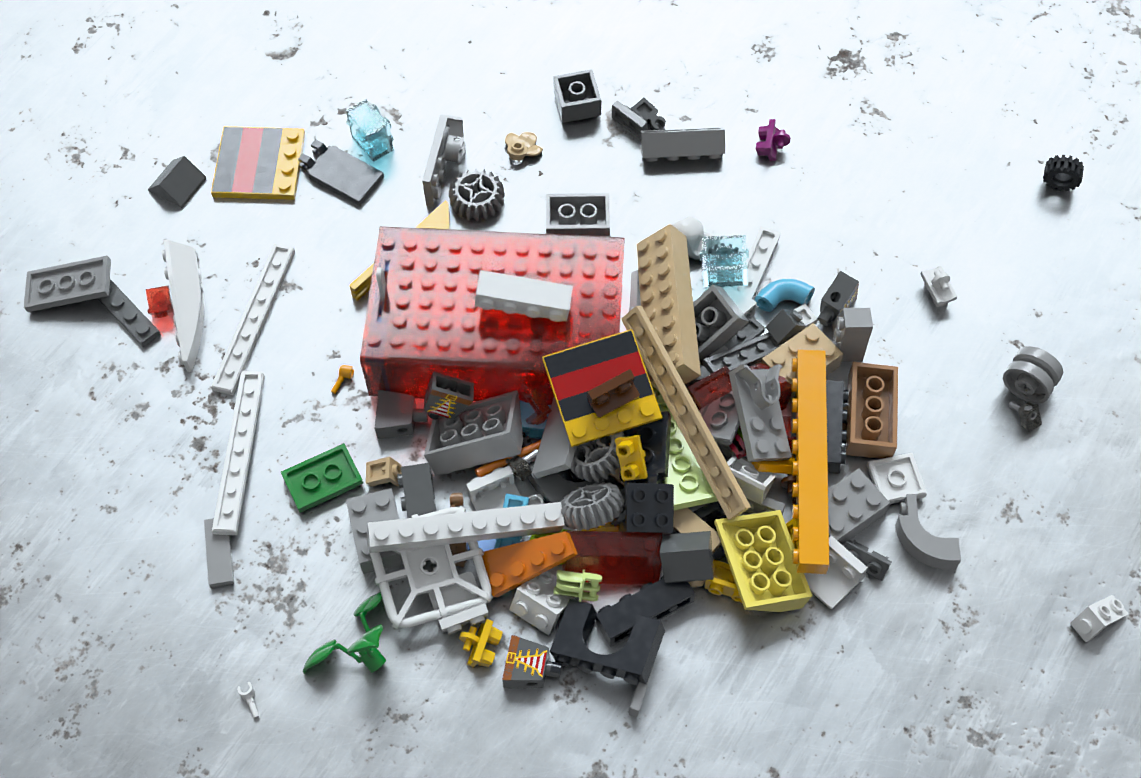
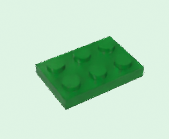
[281,443,364,513]

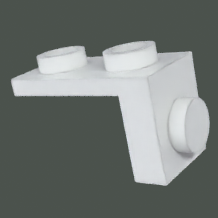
[1070,595,1128,642]

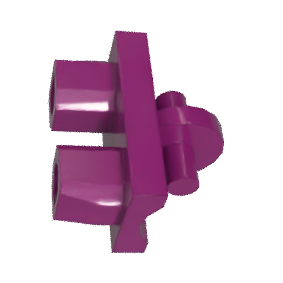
[755,119,791,161]

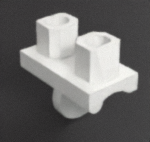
[920,265,958,308]

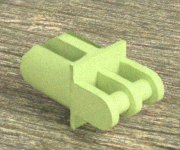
[553,569,602,602]

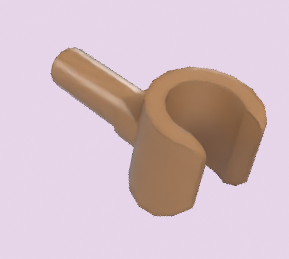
[450,493,464,507]

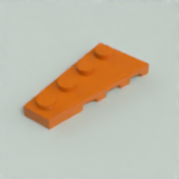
[482,531,578,597]

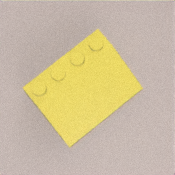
[714,510,812,612]

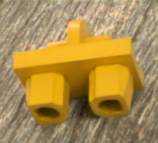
[615,435,648,481]
[459,619,503,667]

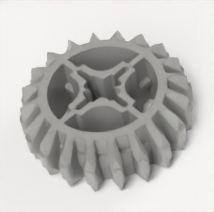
[448,168,505,222]
[570,432,625,483]
[560,482,624,531]

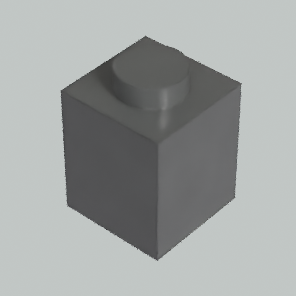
[765,309,806,344]

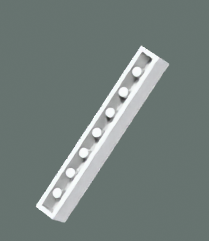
[366,502,565,553]

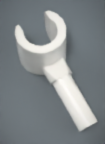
[237,682,259,719]

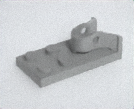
[422,114,466,207]
[729,364,792,462]

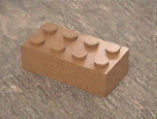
[846,362,899,459]

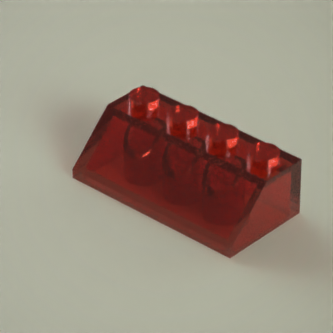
[563,531,662,585]

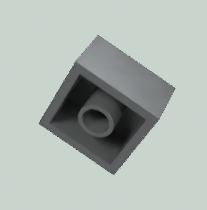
[553,69,602,123]

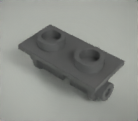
[844,539,892,581]

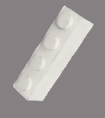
[474,270,573,322]

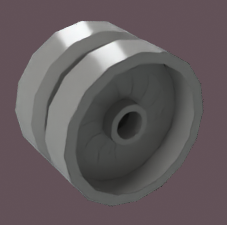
[1002,346,1064,404]

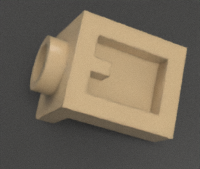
[365,456,402,487]

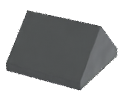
[148,155,207,208]
[660,531,714,583]

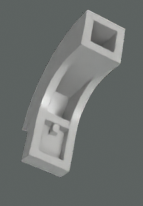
[895,494,961,570]

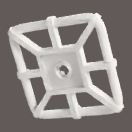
[370,506,493,629]

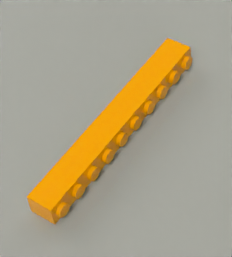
[791,350,829,574]

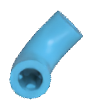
[755,279,815,312]

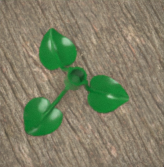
[302,591,386,674]

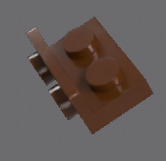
[587,369,640,418]

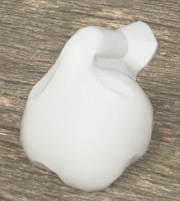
[672,216,717,260]

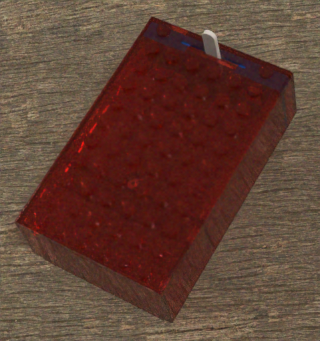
[360,226,625,405]

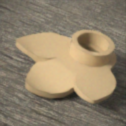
[505,132,543,161]

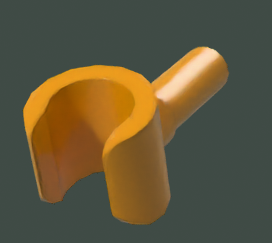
[331,365,354,394]

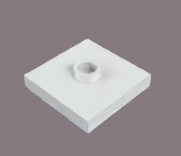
[867,453,927,504]

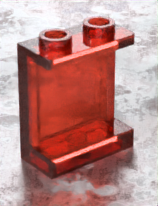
[687,366,733,411]

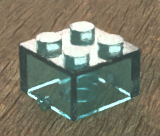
[346,98,394,162]
[700,234,749,287]

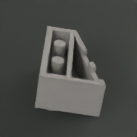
[832,307,873,362]

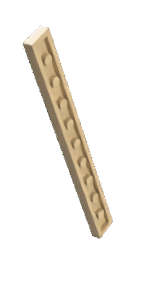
[621,306,751,520]

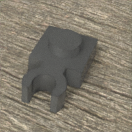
[630,97,666,130]

